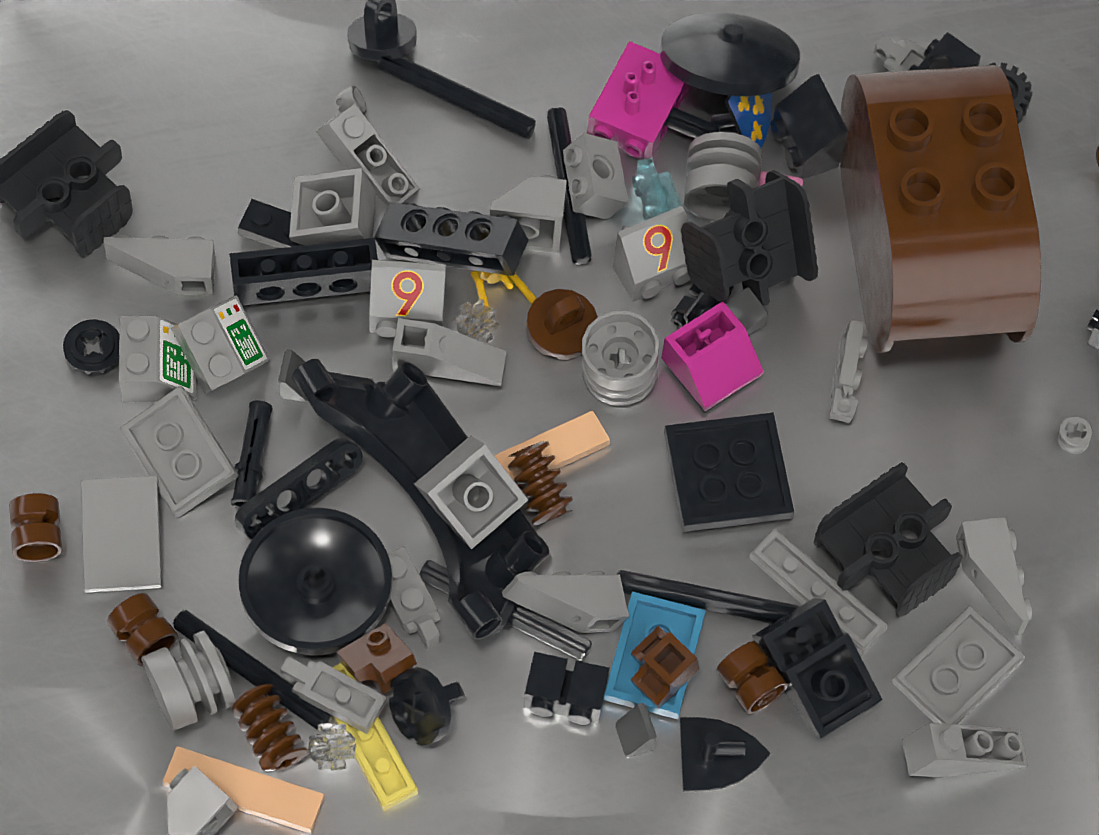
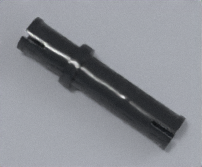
[231,400,273,509]

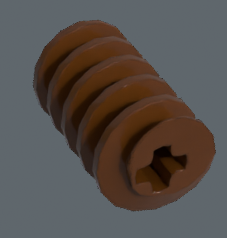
[507,441,573,526]
[232,684,308,771]

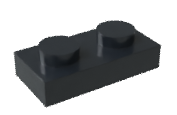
[238,199,303,248]

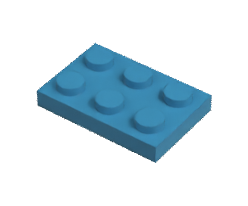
[604,592,706,719]

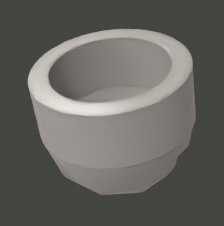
[336,86,366,113]

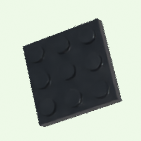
[664,412,794,532]

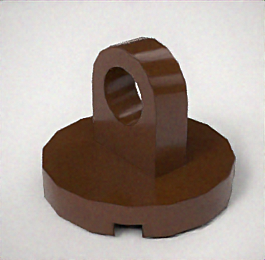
[526,289,598,360]

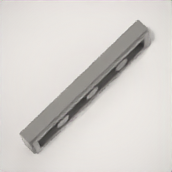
[749,528,888,656]

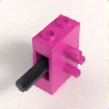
[587,41,720,161]

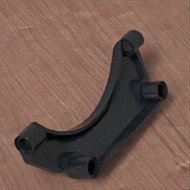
[292,359,550,639]

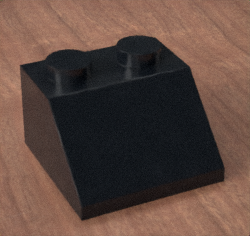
[770,74,848,179]

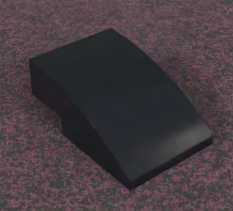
[752,598,883,738]

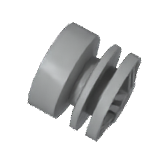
[684,132,762,222]
[582,311,659,406]
[141,630,235,731]

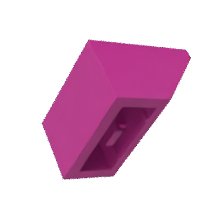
[661,301,764,412]

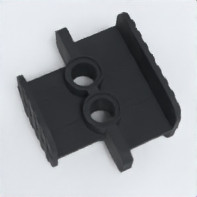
[0,110,133,256]
[681,170,818,306]
[813,462,963,616]

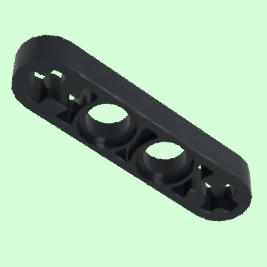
[235,438,363,539]

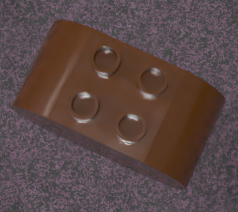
[840,65,1041,353]

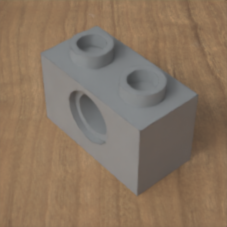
[563,133,628,220]

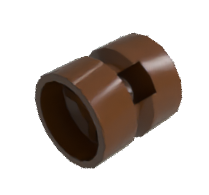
[9,493,62,562]
[107,593,178,666]
[716,641,788,714]

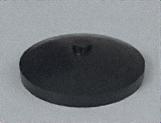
[660,13,800,96]
[238,508,392,655]

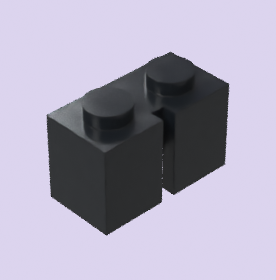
[523,652,610,725]

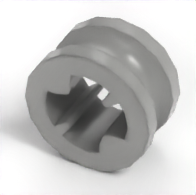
[1058,416,1092,453]

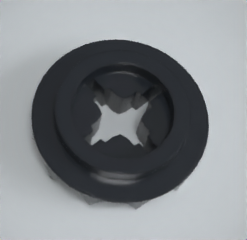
[63,319,120,375]

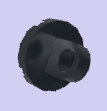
[347,0,417,61]
[389,667,465,746]

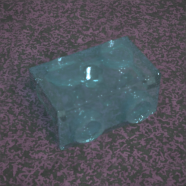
[632,158,681,220]

